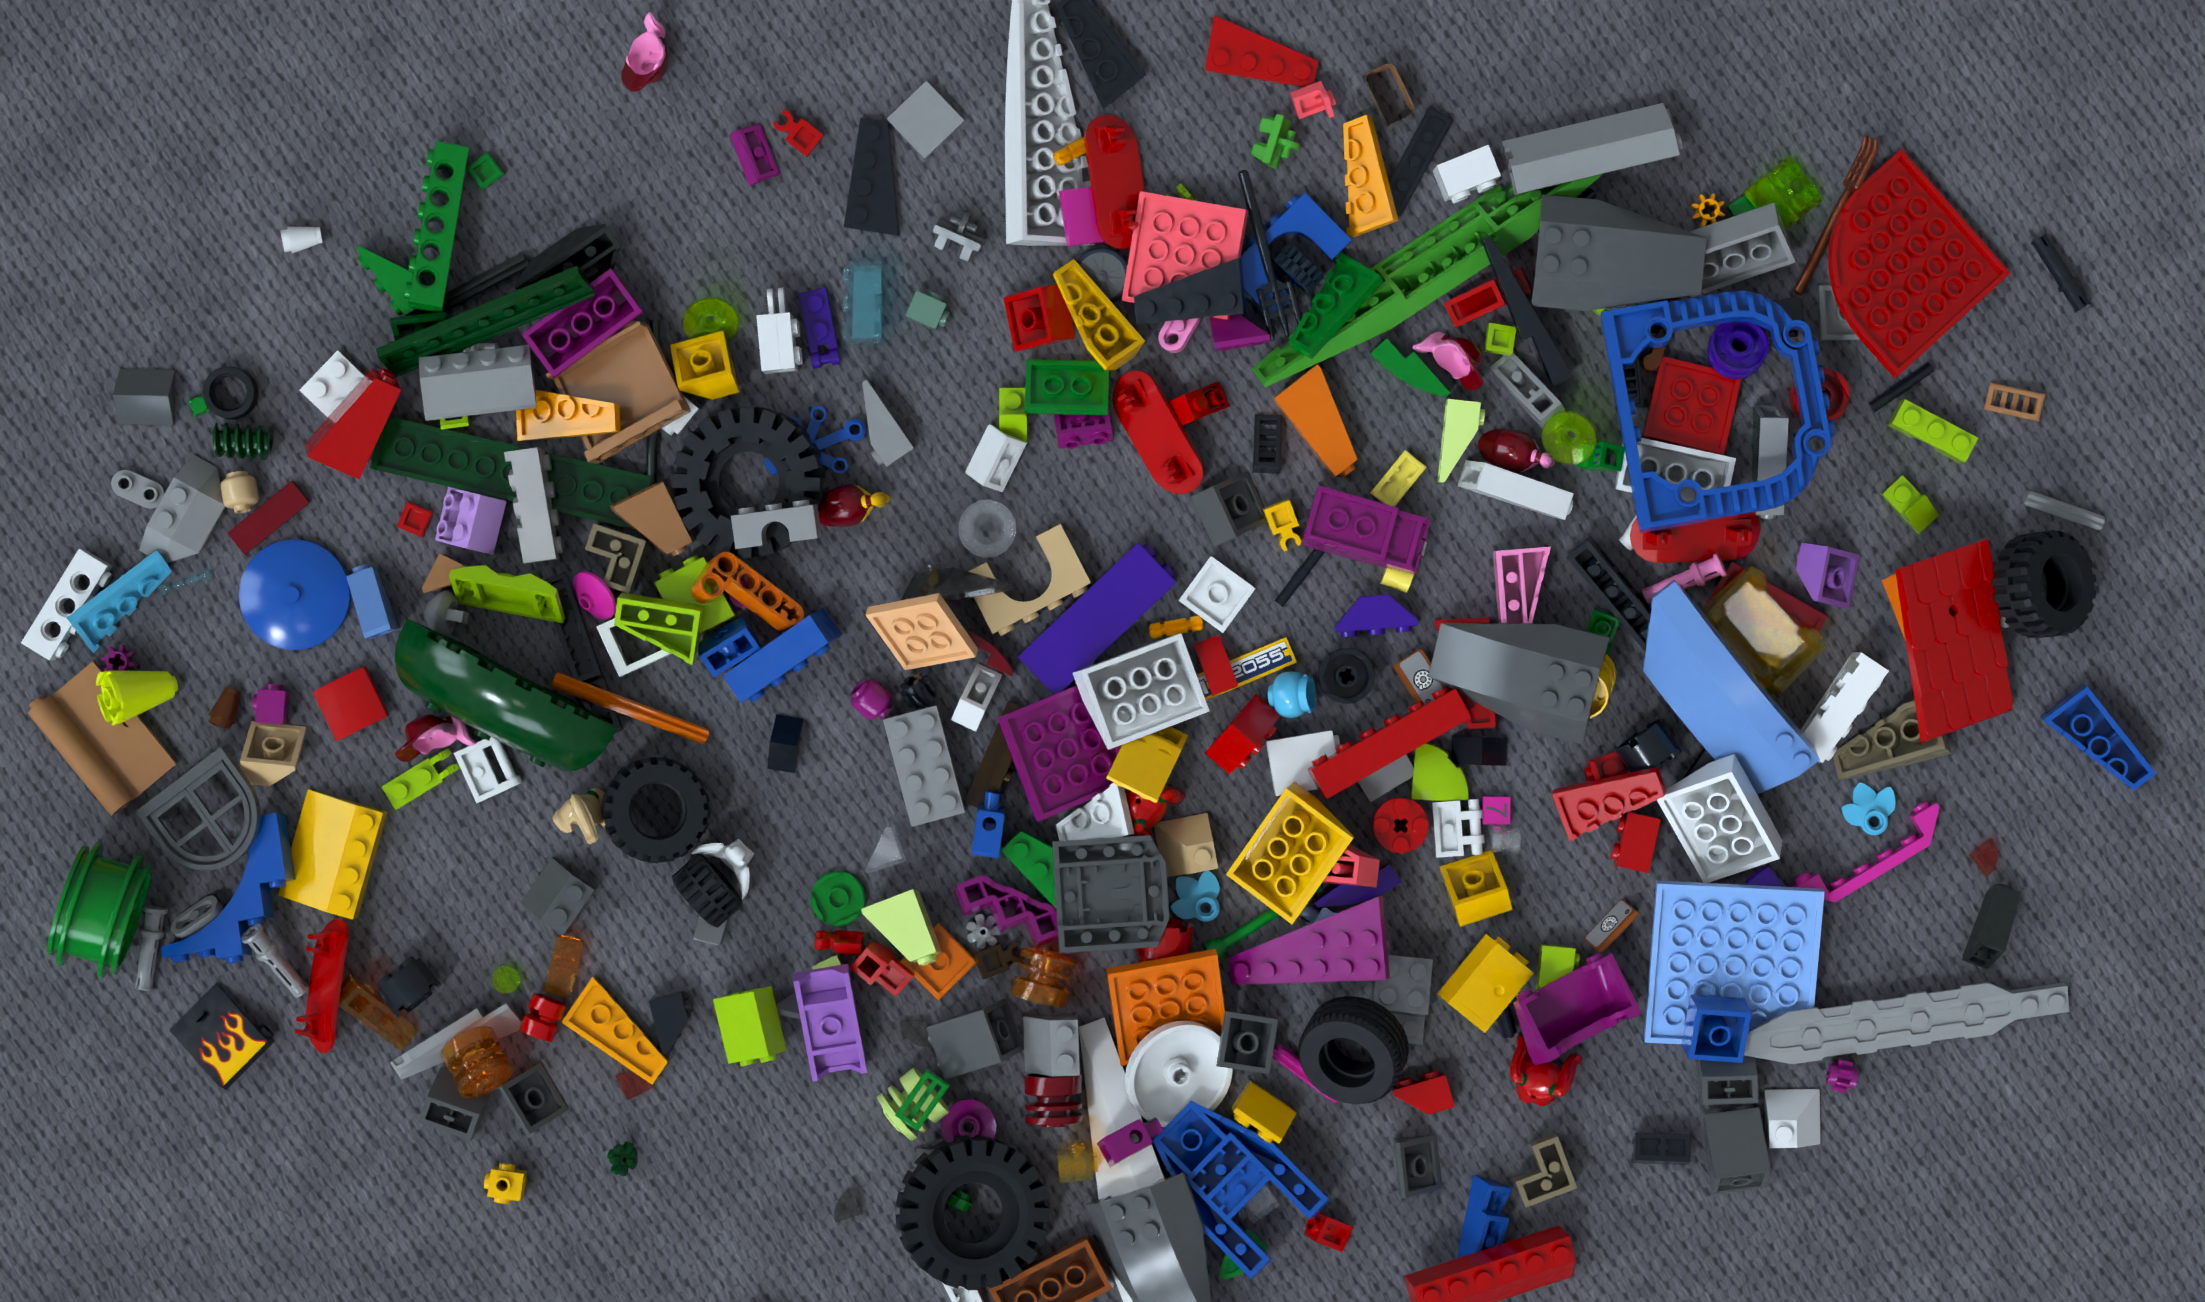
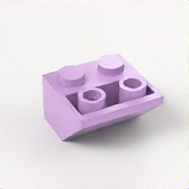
[435,487,507,555]

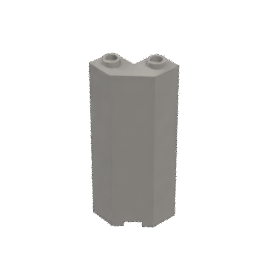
[1499,103,1682,195]

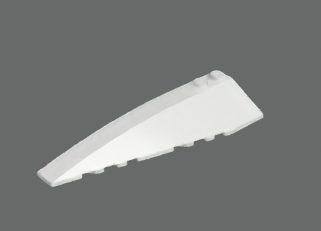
[1005,0,1095,246]
[1079,1017,1165,1302]

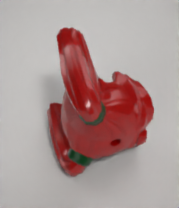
[1125,787,1185,838]
[1510,1036,1582,1106]

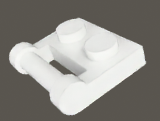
[454,737,523,803]

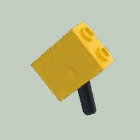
[1437,934,1534,1038]

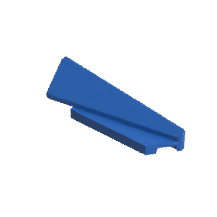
[1457,1175,1512,1258]

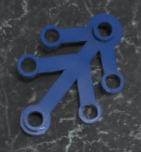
[765,406,866,475]

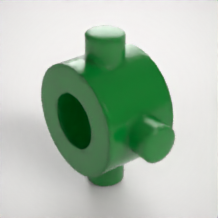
[188,394,211,417]

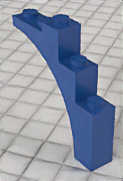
[161,813,295,964]

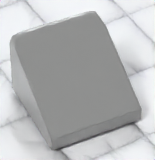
[693,916,727,946]

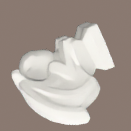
[691,839,754,900]

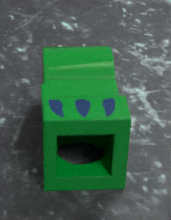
[1577,441,1624,472]

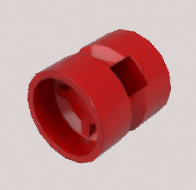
[519,993,567,1042]

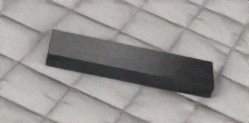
[1389,106,1453,217]

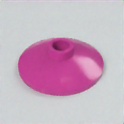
[573,571,616,620]

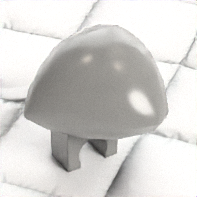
[423,589,469,636]

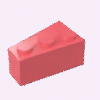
[1323,844,1380,888]

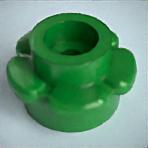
[947,1189,973,1212]

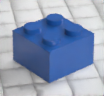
[1681,995,1752,1063]

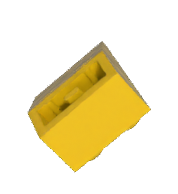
[1106,726,1188,803]

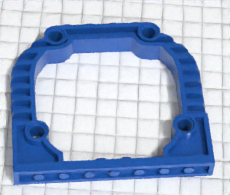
[1601,291,1835,533]

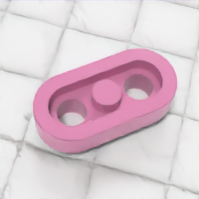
[1158,318,1201,353]

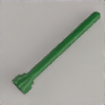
[1204,884,1322,960]

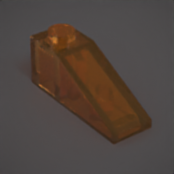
[339,973,419,1051]

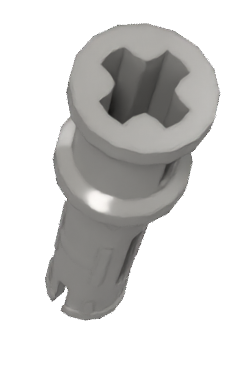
[134,905,168,991]
[241,923,309,998]

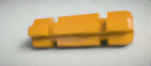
[1053,137,1086,166]
[1149,615,1203,639]

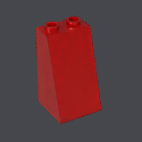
[305,367,401,479]

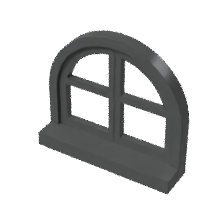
[135,745,261,871]

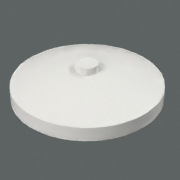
[1125,1021,1233,1127]

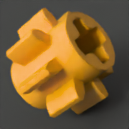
[1690,193,1725,227]

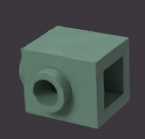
[905,291,950,331]

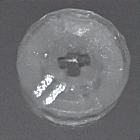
[958,500,1016,558]

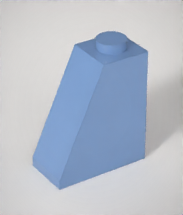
[346,564,399,639]

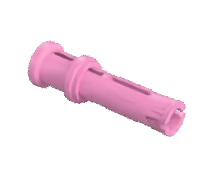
[1642,553,1727,605]

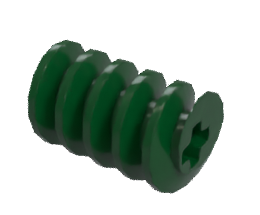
[212,422,274,461]

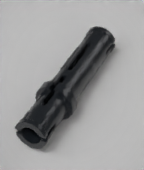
[2031,234,2091,313]

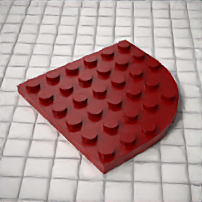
[1828,149,2010,378]

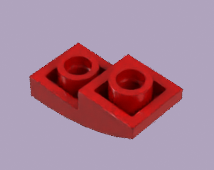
[1193,635,1238,696]

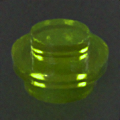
[492,965,520,993]

